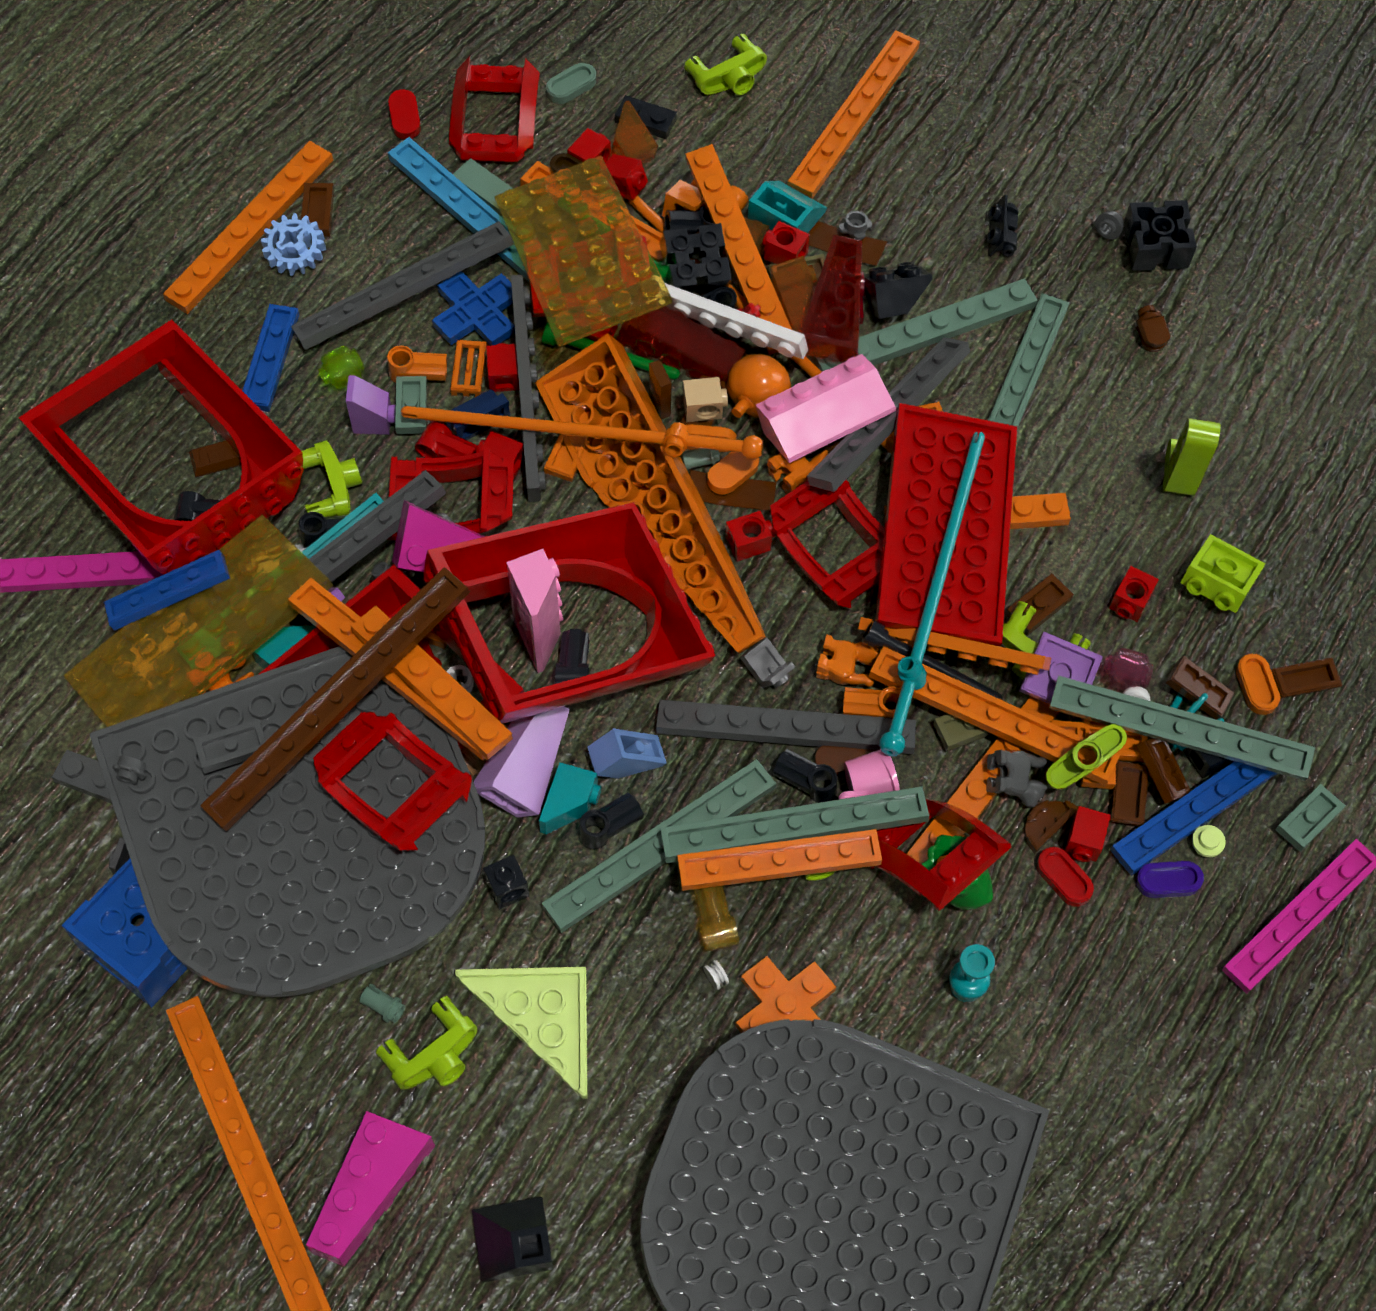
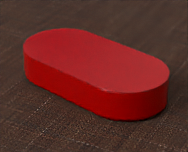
[388,89,421,140]
[1037,847,1094,907]

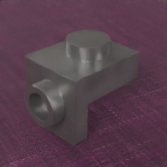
[740,637,796,688]

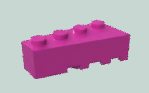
[392,500,485,572]
[306,1111,435,1267]

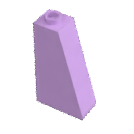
[474,707,570,818]

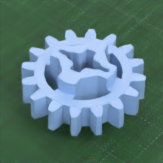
[261,213,326,276]

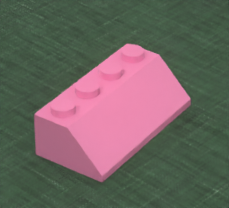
[756,354,896,463]
[506,549,563,673]

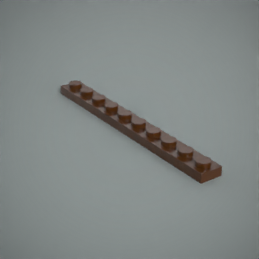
[200,567,470,832]

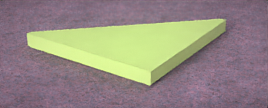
[455,967,588,1099]

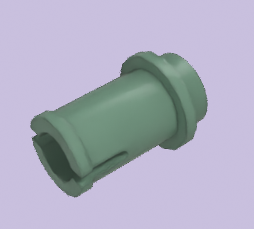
[682,448,721,470]
[359,984,405,1023]

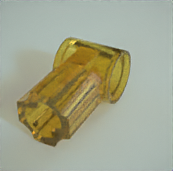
[694,886,739,952]

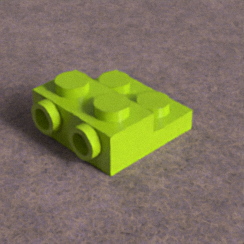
[1180,534,1266,613]

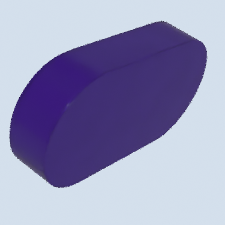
[1136,861,1204,898]

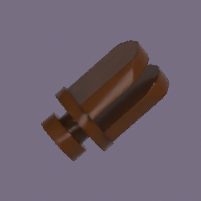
[1136,305,1171,352]

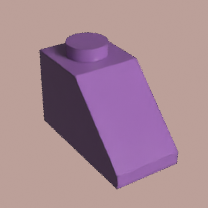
[346,375,396,435]

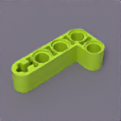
[1163,418,1221,496]

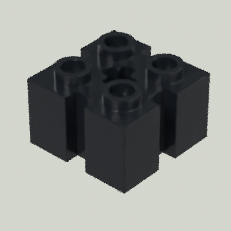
[1124,200,1197,271]
[660,223,732,294]

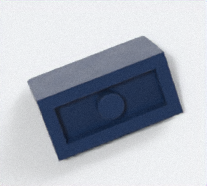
[443,390,510,440]

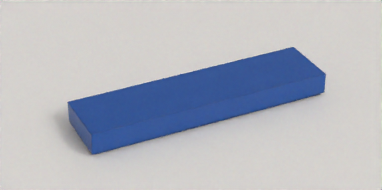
[242,304,299,412]
[104,550,230,631]

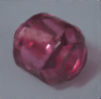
[1103,648,1154,690]

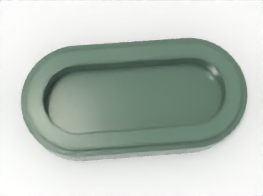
[546,63,596,104]

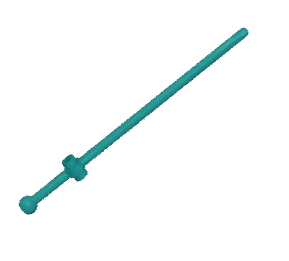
[879,432,985,756]

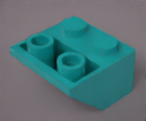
[747,180,827,233]

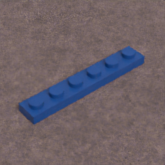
[1110,761,1278,876]

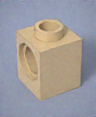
[683,377,728,422]

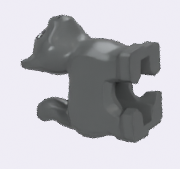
[986,750,1051,807]

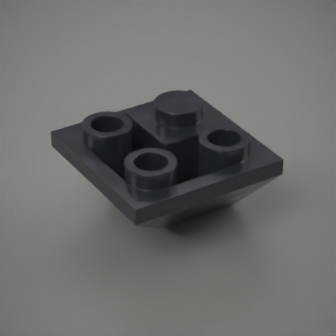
[864,262,933,319]
[472,1197,554,1283]

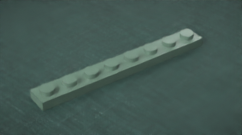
[813,278,1038,372]
[1049,675,1315,781]
[542,759,776,933]
[660,787,929,863]

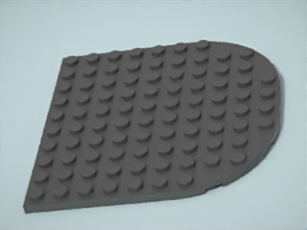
[89,646,485,997]
[640,1019,1050,1311]

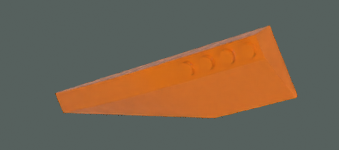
[535,333,766,653]

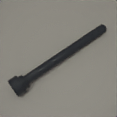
[861,619,1002,700]

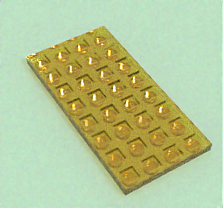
[494,156,672,347]
[63,515,333,727]

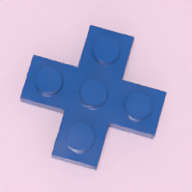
[432,271,515,346]

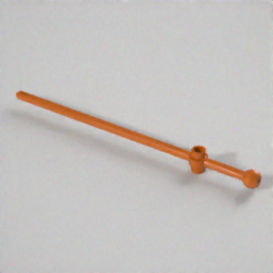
[401,406,763,460]

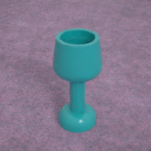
[950,944,995,1002]

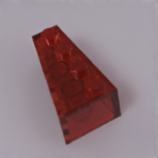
[801,235,863,363]
[616,292,745,382]

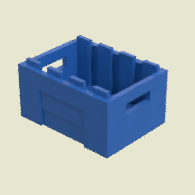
[61,858,188,1008]

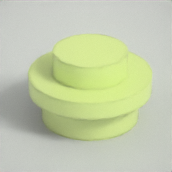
[1192,825,1226,857]

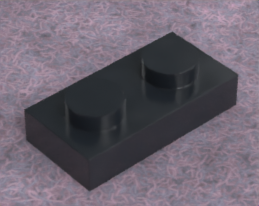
[615,95,677,139]

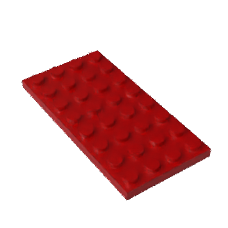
[875,403,1018,647]

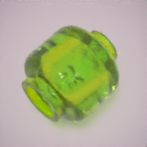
[318,345,365,390]

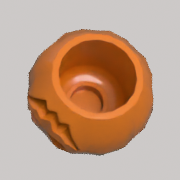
[726,354,791,418]

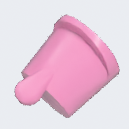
[838,749,900,800]

